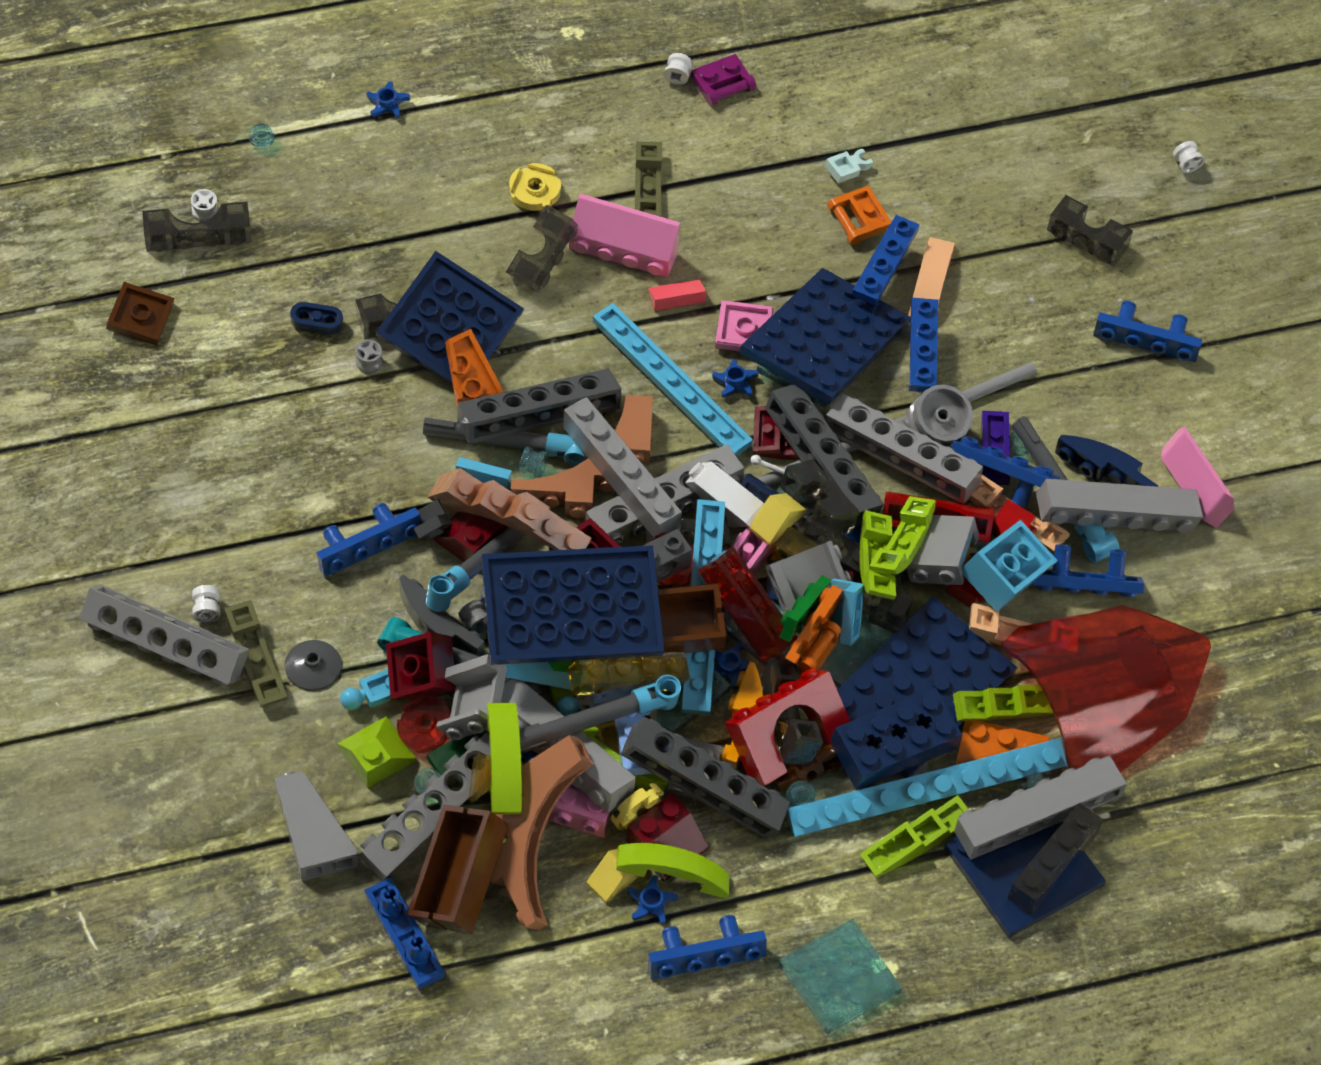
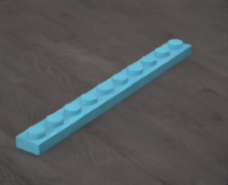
[787,738,1067,837]

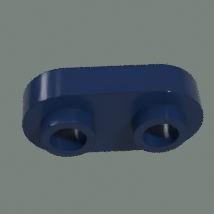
[290,302,343,334]

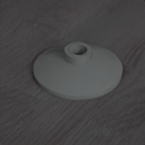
[285,640,341,691]

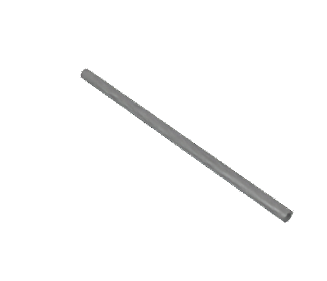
[758,362,1037,487]

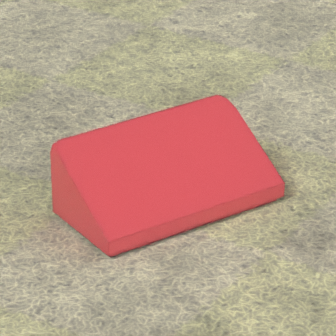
[648,279,706,311]

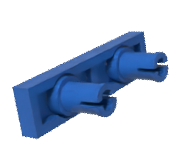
[852,215,920,306]
[909,298,938,392]
[1093,301,1202,363]
[951,437,1060,508]
[316,503,422,577]
[1032,544,1145,597]
[364,877,445,990]
[648,915,767,980]

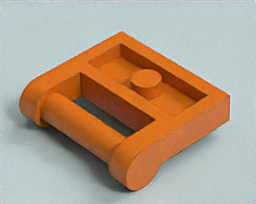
[827,185,891,246]
[797,621,841,678]

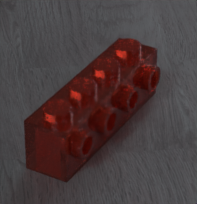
[698,546,798,662]

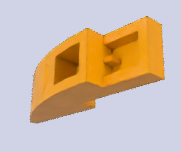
[721,661,763,771]

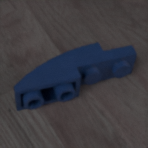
[1055,435,1158,487]

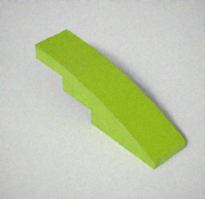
[953,685,1068,721]
[860,795,969,878]

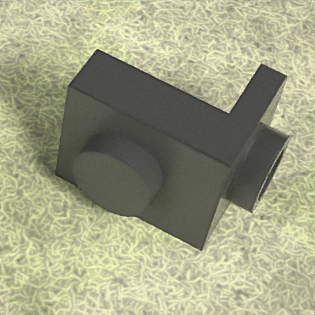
[414,500,452,540]

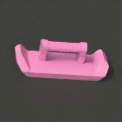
[1161,426,1234,528]

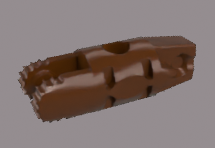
[772,745,841,792]

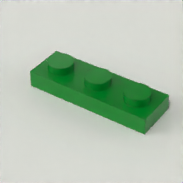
[780,575,831,642]

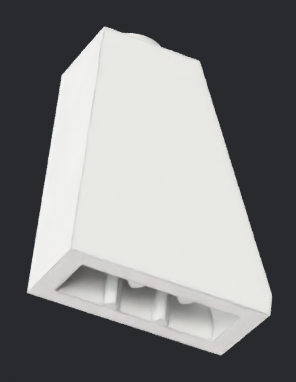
[685,462,764,527]

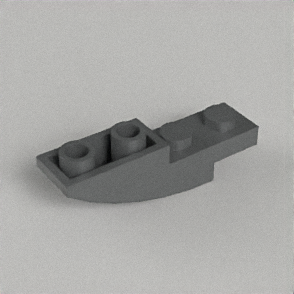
[399,574,484,657]

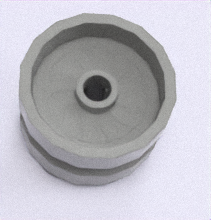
[905,384,973,447]

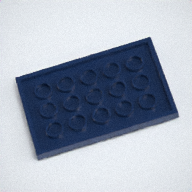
[739,268,911,405]
[481,545,664,665]
[837,596,1017,778]

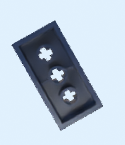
[830,687,962,790]

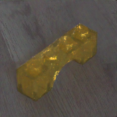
[568,652,690,695]

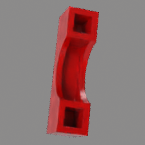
[882,491,994,542]
[946,499,1037,608]

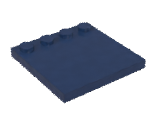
[376,251,524,386]
[944,822,1106,939]

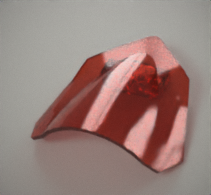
[1001,605,1211,772]

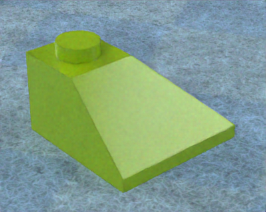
[337,716,417,788]

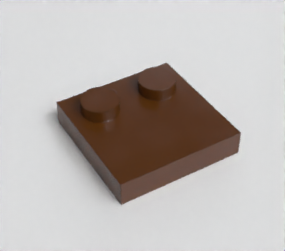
[106,282,175,345]

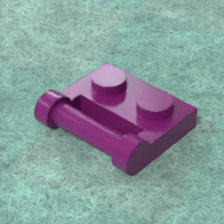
[691,54,757,106]

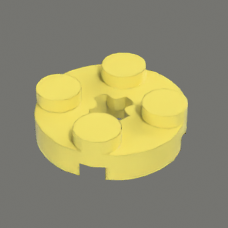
[509,163,561,212]
[611,783,663,830]

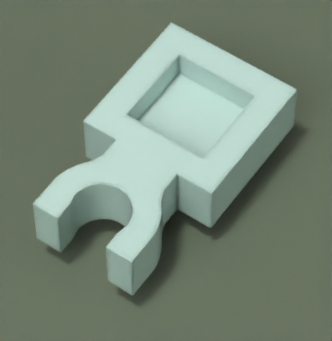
[824,148,873,184]

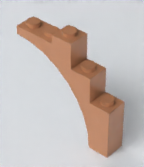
[511,395,653,518]
[427,468,592,550]
[490,735,594,931]

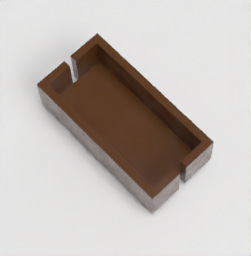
[611,584,726,660]
[406,804,508,934]

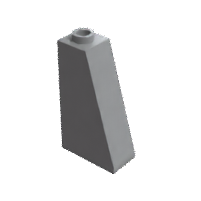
[274,771,358,881]

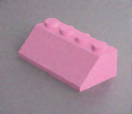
[569,194,680,278]

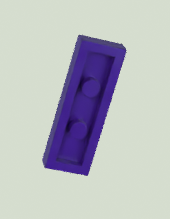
[981,410,1010,485]

